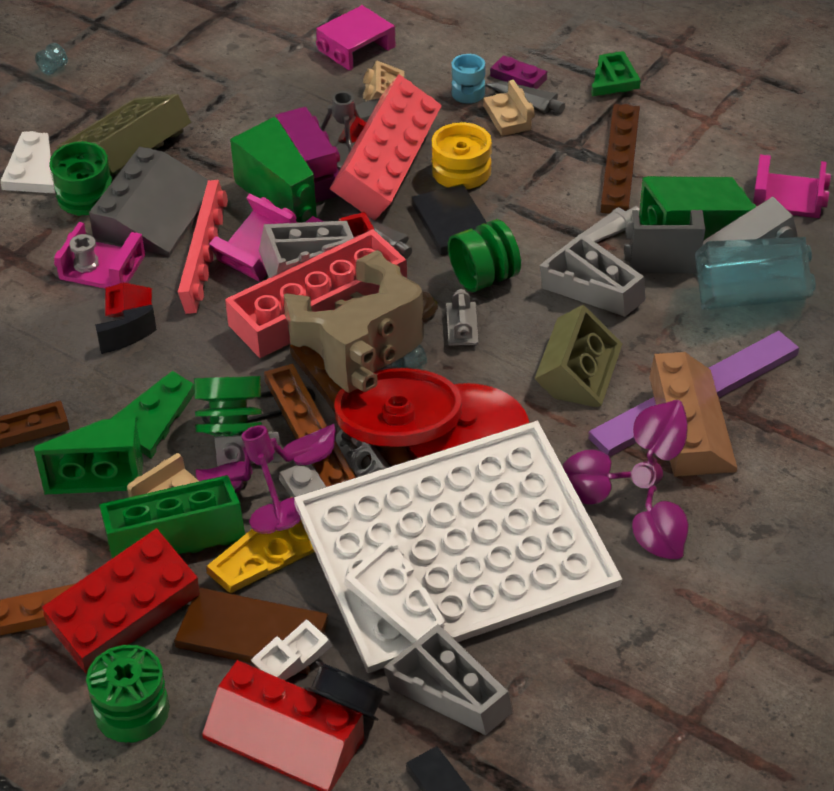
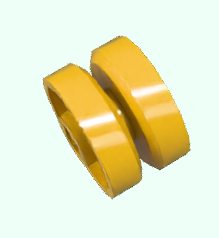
[431,122,492,189]

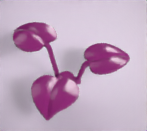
[562,400,688,559]
[196,423,336,534]

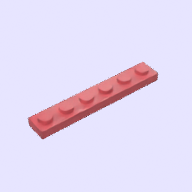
[178,180,228,314]

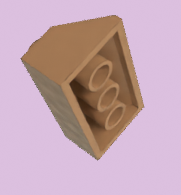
[649,352,738,477]

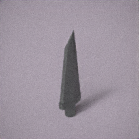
[485,81,565,114]
[341,212,412,258]

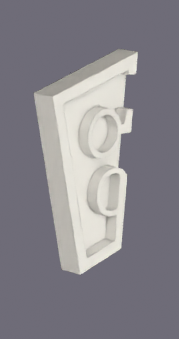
[0,131,55,193]
[344,535,445,643]

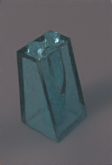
[695,237,816,310]

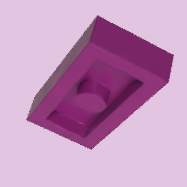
[490,55,547,89]

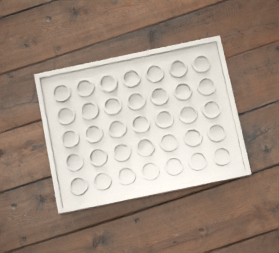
[294,421,622,673]

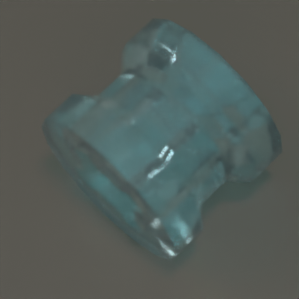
[35,43,68,75]
[391,344,427,369]

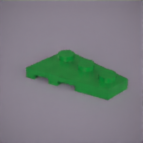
[110,371,194,459]

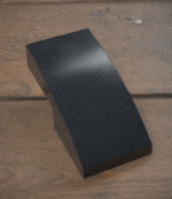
[95,305,157,354]

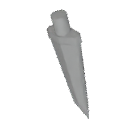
[571,206,640,243]

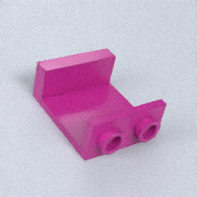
[316,5,396,71]
[753,154,831,218]
[209,194,297,282]
[54,222,145,289]

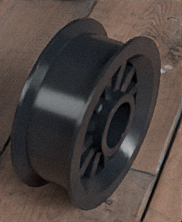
[305,661,389,721]

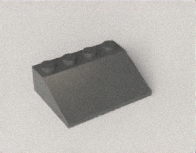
[89,146,210,257]

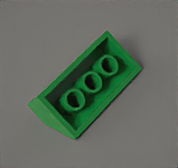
[99,475,245,558]

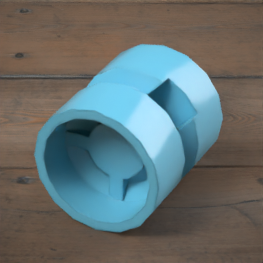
[451,54,485,104]

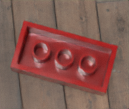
[41,528,200,675]

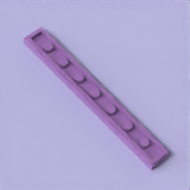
[588,331,799,457]

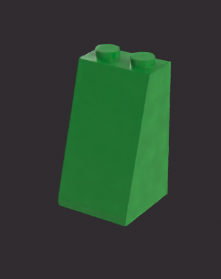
[230,117,317,223]
[639,176,757,240]

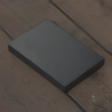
[411,184,487,255]

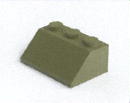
[534,304,623,407]

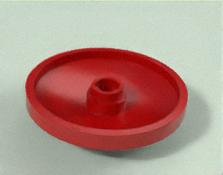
[334,368,462,447]
[406,383,529,459]

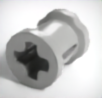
[69,234,99,273]

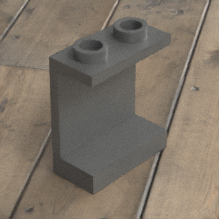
[624,210,705,273]

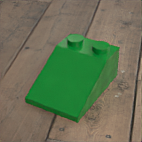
[34,418,143,495]

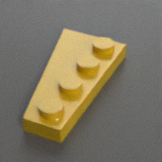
[206,497,315,594]

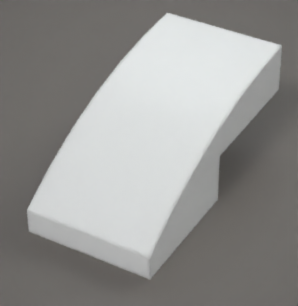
[251,619,332,680]

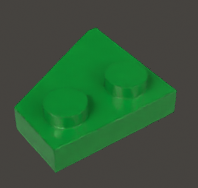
[591,51,641,97]

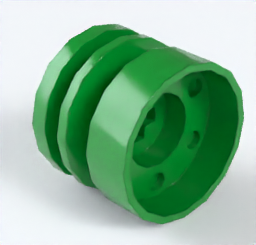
[49,141,112,216]
[448,219,521,293]
[194,376,262,436]
[86,645,170,743]

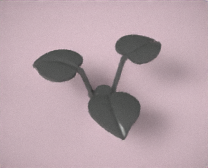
[275,91,380,170]

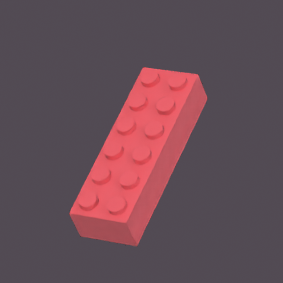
[330,74,442,220]
[225,229,407,358]

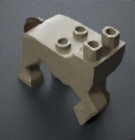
[284,250,438,393]

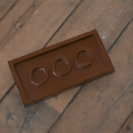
[174,588,329,675]

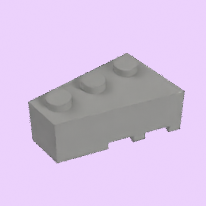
[703,197,801,280]
[259,221,354,278]
[539,233,646,317]
[383,624,513,735]

